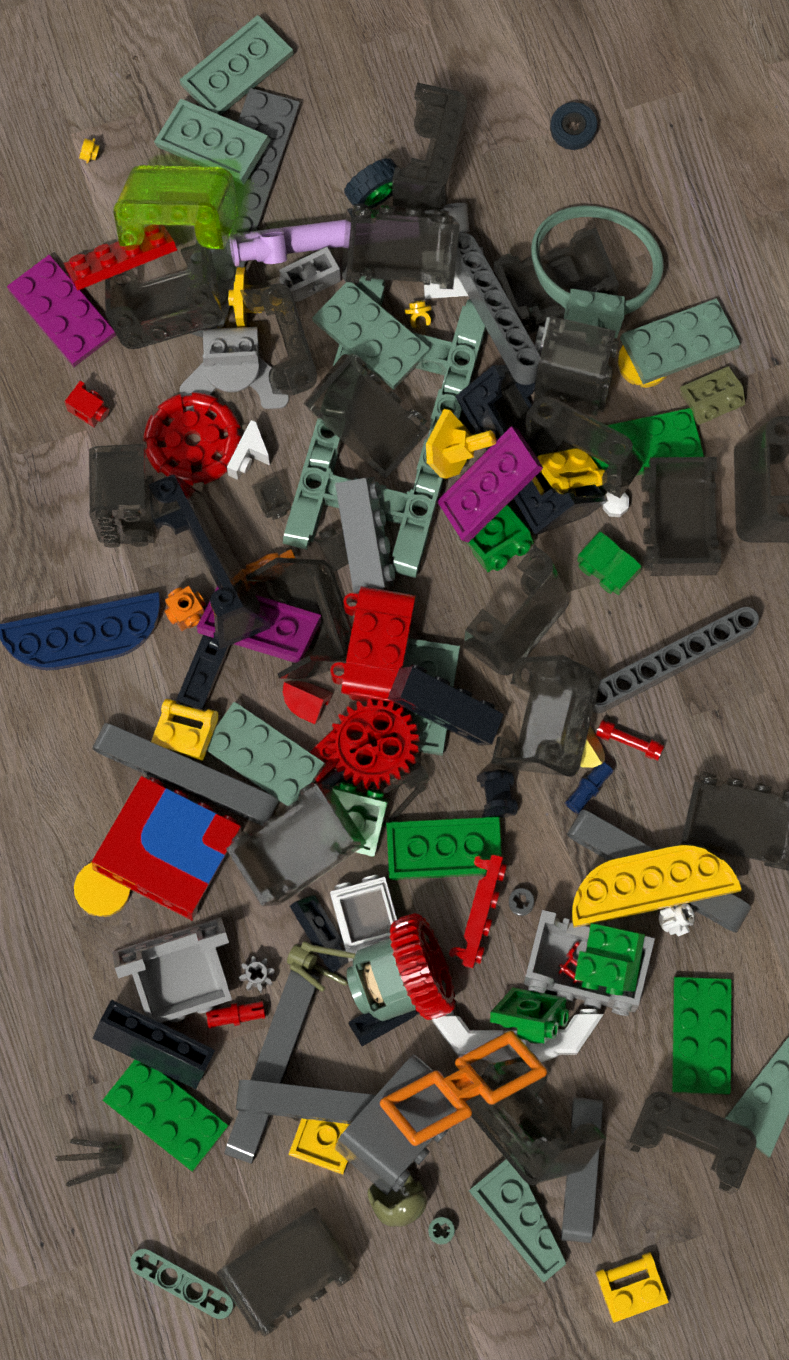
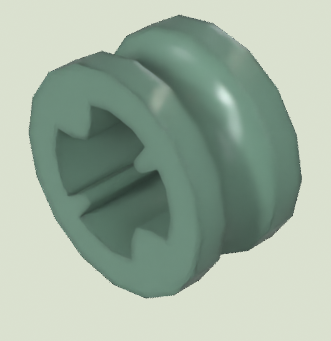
[428,1217,455,1245]

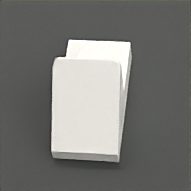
[227,420,270,480]

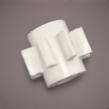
[659,904,694,936]

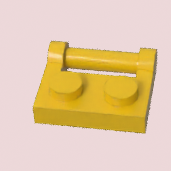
[537,447,608,493]
[151,699,218,761]
[595,1252,669,1323]

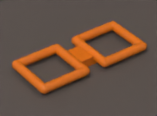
[380,1031,547,1146]

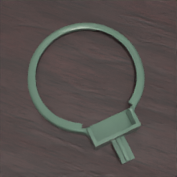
[531,206,664,348]

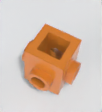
[164,586,206,631]

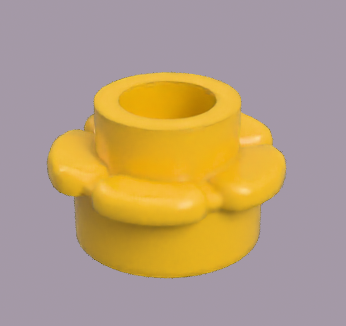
[79,138,99,163]

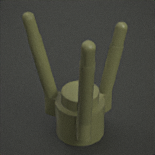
[287,941,355,992]

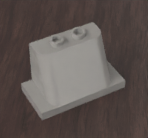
[113,917,232,1023]

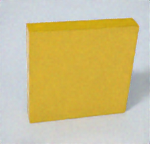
[288,1119,350,1175]

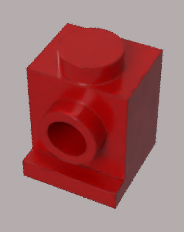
[64,380,110,428]

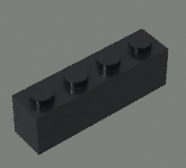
[388,665,504,746]
[92,999,215,1089]

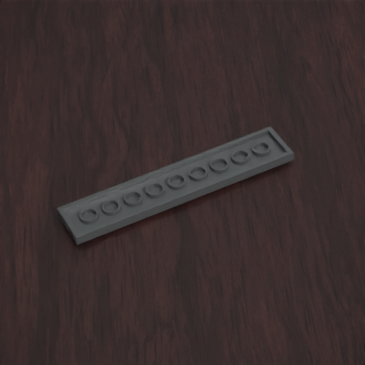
[168,88,300,337]

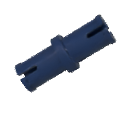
[564,762,614,814]

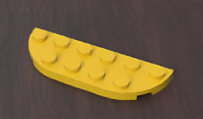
[572,845,742,928]

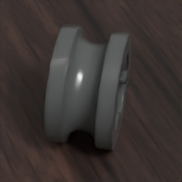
[509,888,534,916]

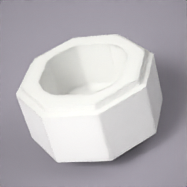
[603,489,629,517]

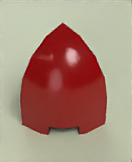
[282,680,333,724]

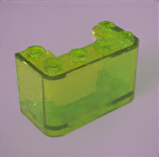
[113,165,239,249]

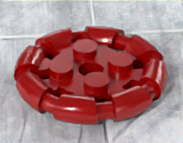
[143,392,242,486]

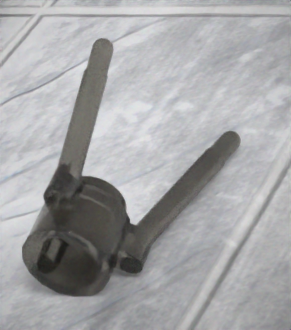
[364,762,430,828]
[55,1138,123,1187]

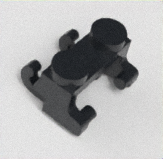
[477,769,518,818]

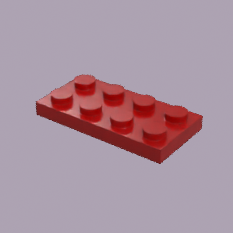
[64,224,177,291]

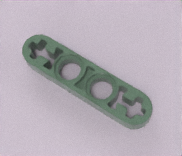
[130,1249,234,1319]

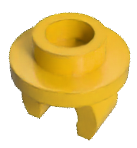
[405,300,432,328]

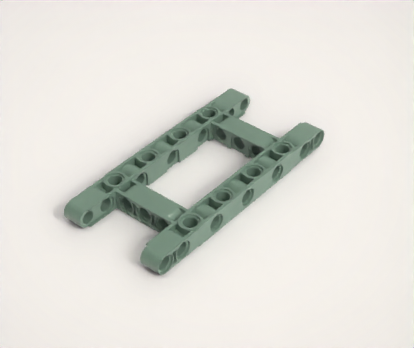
[283,272,486,578]

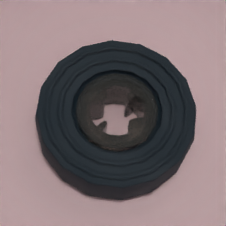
[550,102,598,150]

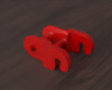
[558,941,581,984]

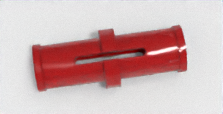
[206,1001,265,1028]

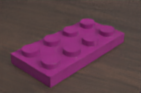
[7,255,116,368]
[437,426,543,543]
[197,586,321,665]

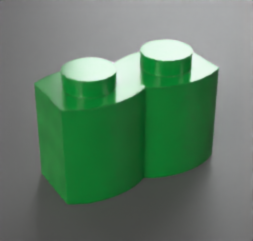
[577,532,641,596]

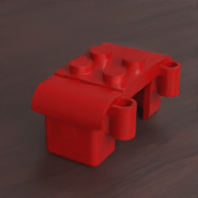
[330,586,416,706]

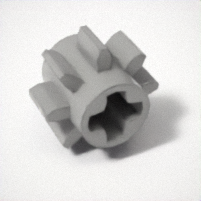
[239,956,275,993]

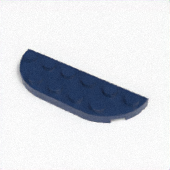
[0,592,160,670]

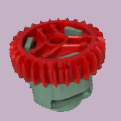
[347,913,456,1021]

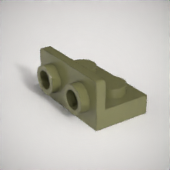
[680,366,745,425]

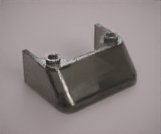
[246,557,352,679]

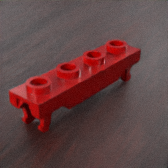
[449,855,507,968]

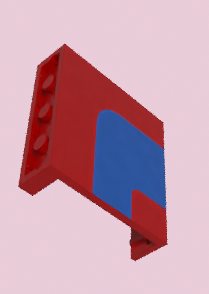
[91,776,241,921]

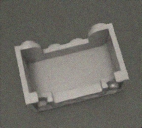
[524,910,655,1016]

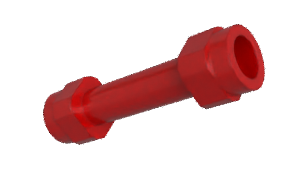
[596,720,664,761]

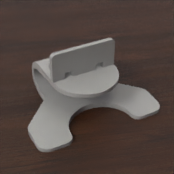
[180,327,288,412]

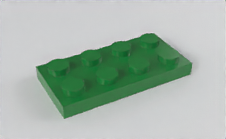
[585,408,704,482]
[386,817,502,880]
[672,977,731,1095]
[102,1060,229,1172]

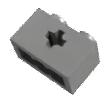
[279,247,340,304]

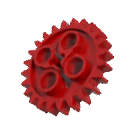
[328,699,420,789]

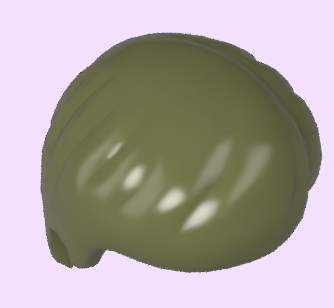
[367,1175,427,1227]

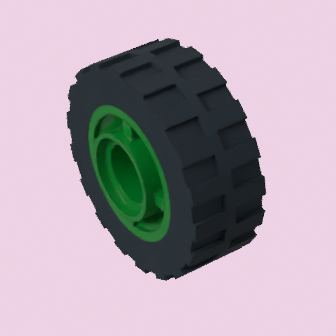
[344,158,405,212]

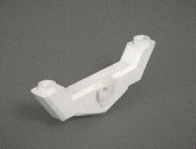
[432,1009,603,1072]

